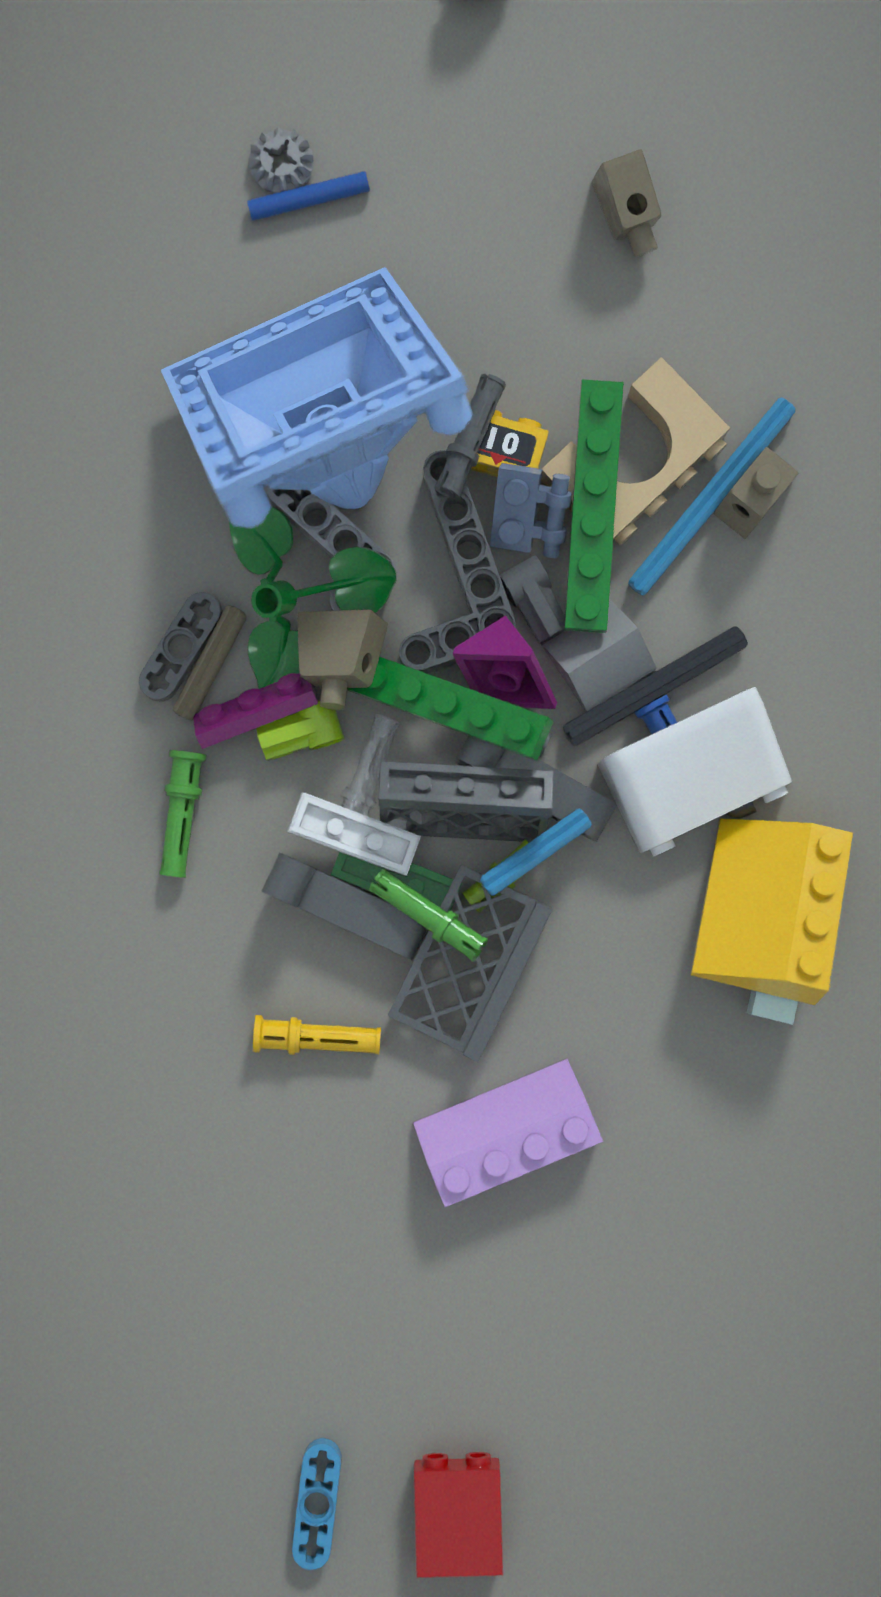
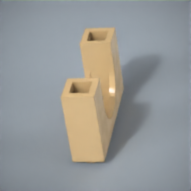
[541,357,730,546]

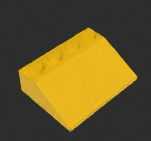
[690,818,853,1005]

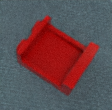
[414,1452,503,1578]

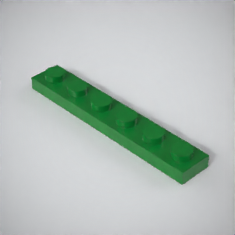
[564,379,624,633]
[347,656,554,761]

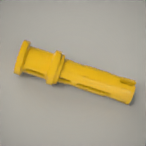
[253,1015,381,1055]

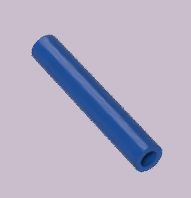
[247,171,370,221]

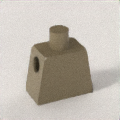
[591,149,661,257]
[714,447,799,539]
[297,610,388,710]

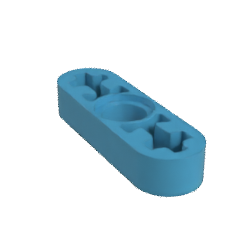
[292,1438,342,1570]

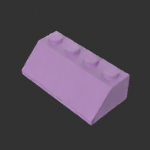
[413,1059,603,1207]

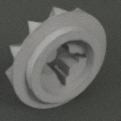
[248,126,314,193]

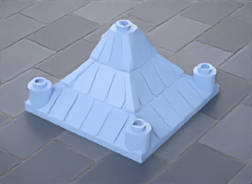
[161,267,472,528]

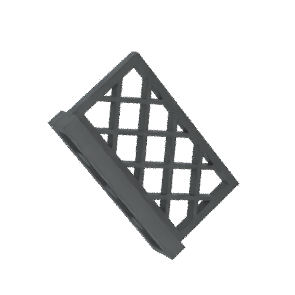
[378,761,553,842]
[388,864,552,1062]

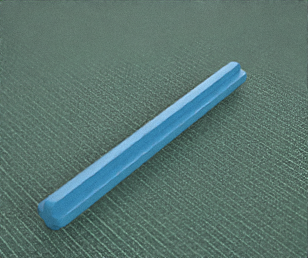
[628,398,796,596]

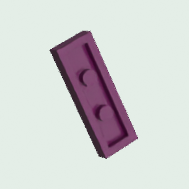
[193,673,319,749]

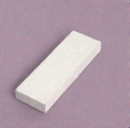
[287,792,421,876]

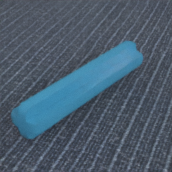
[480,809,592,896]

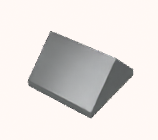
[542,601,657,712]

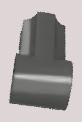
[499,555,565,644]

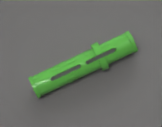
[369,868,488,962]

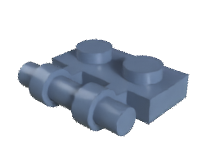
[490,463,572,558]

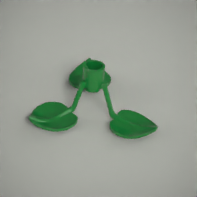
[229,506,397,689]

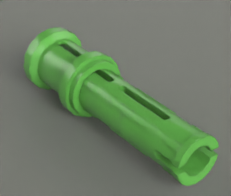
[159,750,207,878]

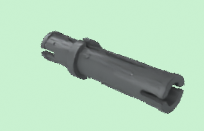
[435,374,506,499]

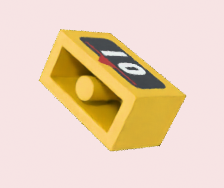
[471,409,549,477]

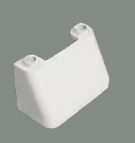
[597,687,792,857]

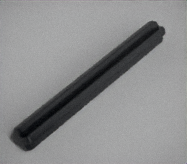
[563,626,748,746]

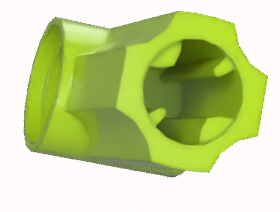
[256,701,345,761]

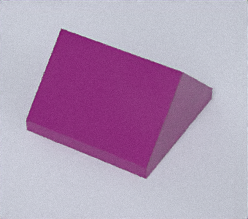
[453,616,557,709]

